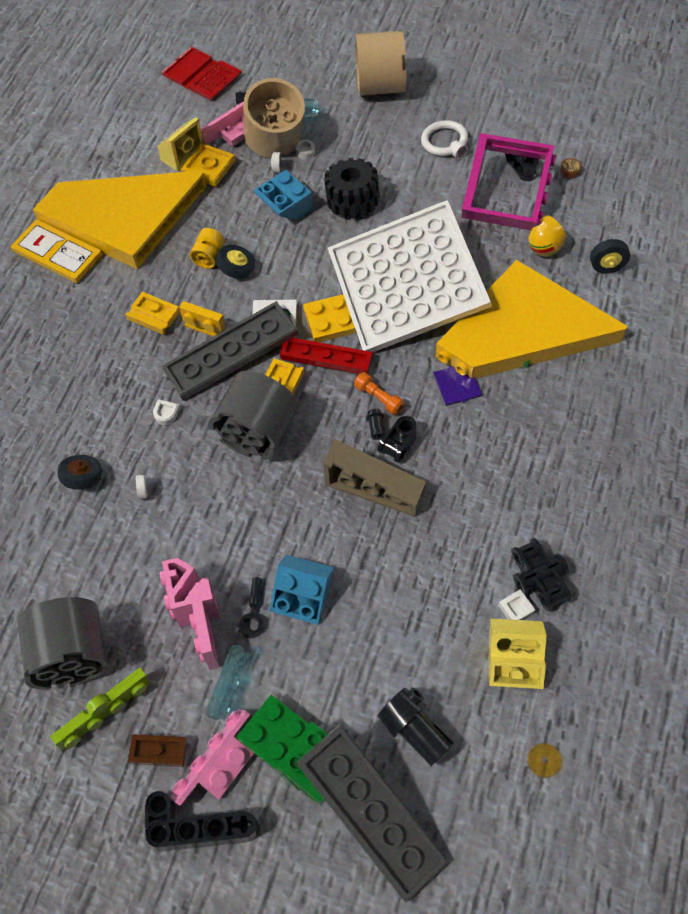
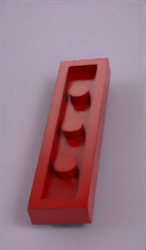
[280,338,373,374]

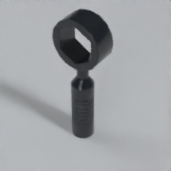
[239,577,263,638]

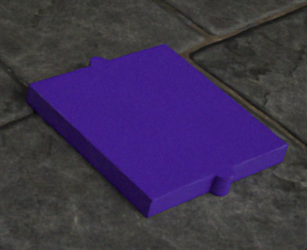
[433,366,482,406]

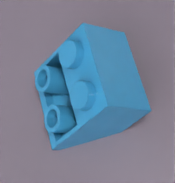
[254,170,313,220]
[270,555,335,625]

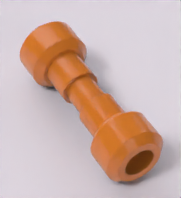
[354,372,405,415]

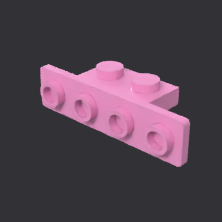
[201,101,245,147]
[170,709,254,806]

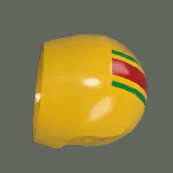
[528,215,567,257]

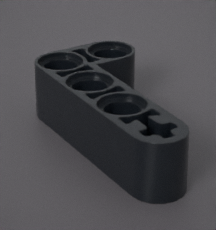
[145,791,260,851]

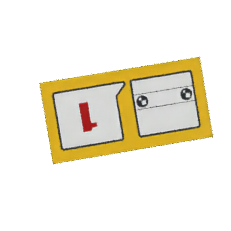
[10,219,102,284]

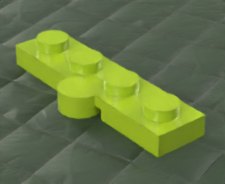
[49,667,151,751]

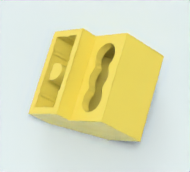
[489,619,547,689]

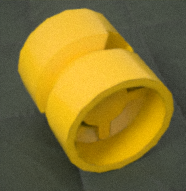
[189,228,226,269]

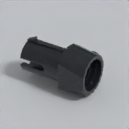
[377,687,454,767]

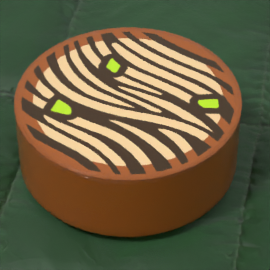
[560,158,582,178]

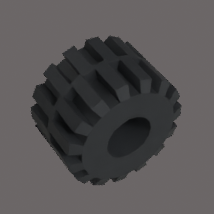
[324,158,380,219]

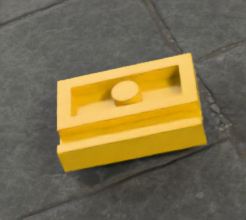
[125,292,180,335]
[179,301,226,337]
[265,358,304,395]

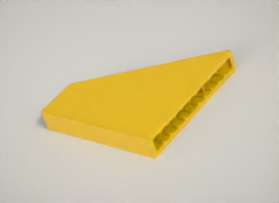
[33,171,207,269]
[435,260,628,379]

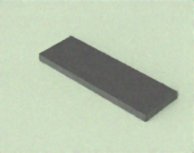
[161,301,299,401]
[295,724,448,903]

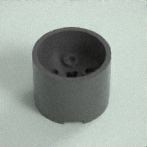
[209,371,298,460]
[17,597,108,690]

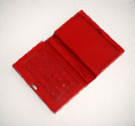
[161,47,242,100]

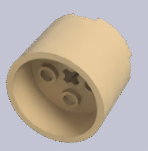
[355,31,406,96]
[243,78,305,158]

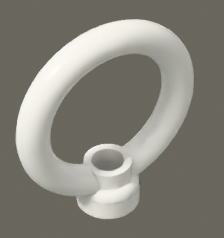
[421,120,468,159]

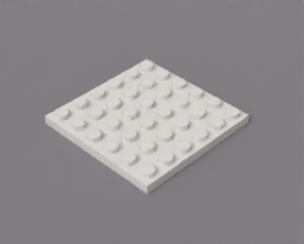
[328,200,492,352]

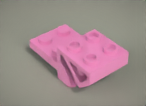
[160,558,220,670]

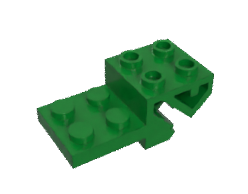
[236,695,327,806]

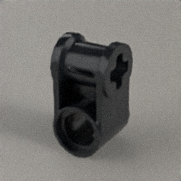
[505,153,539,182]
[377,416,416,463]

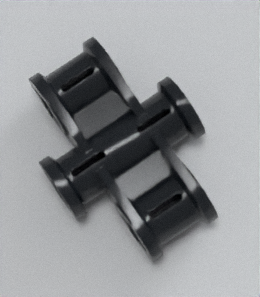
[511,538,572,611]

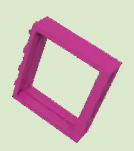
[462,133,557,231]

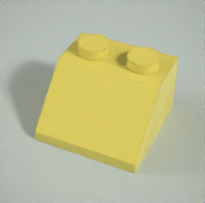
[157,117,204,171]

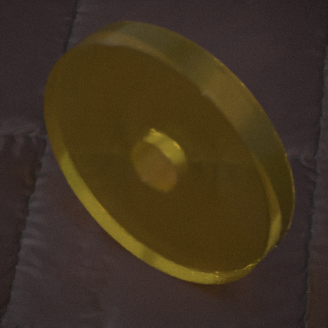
[527,743,561,778]

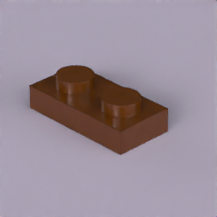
[128,734,187,767]

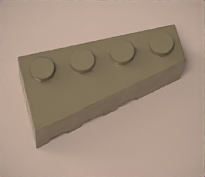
[323,439,426,517]

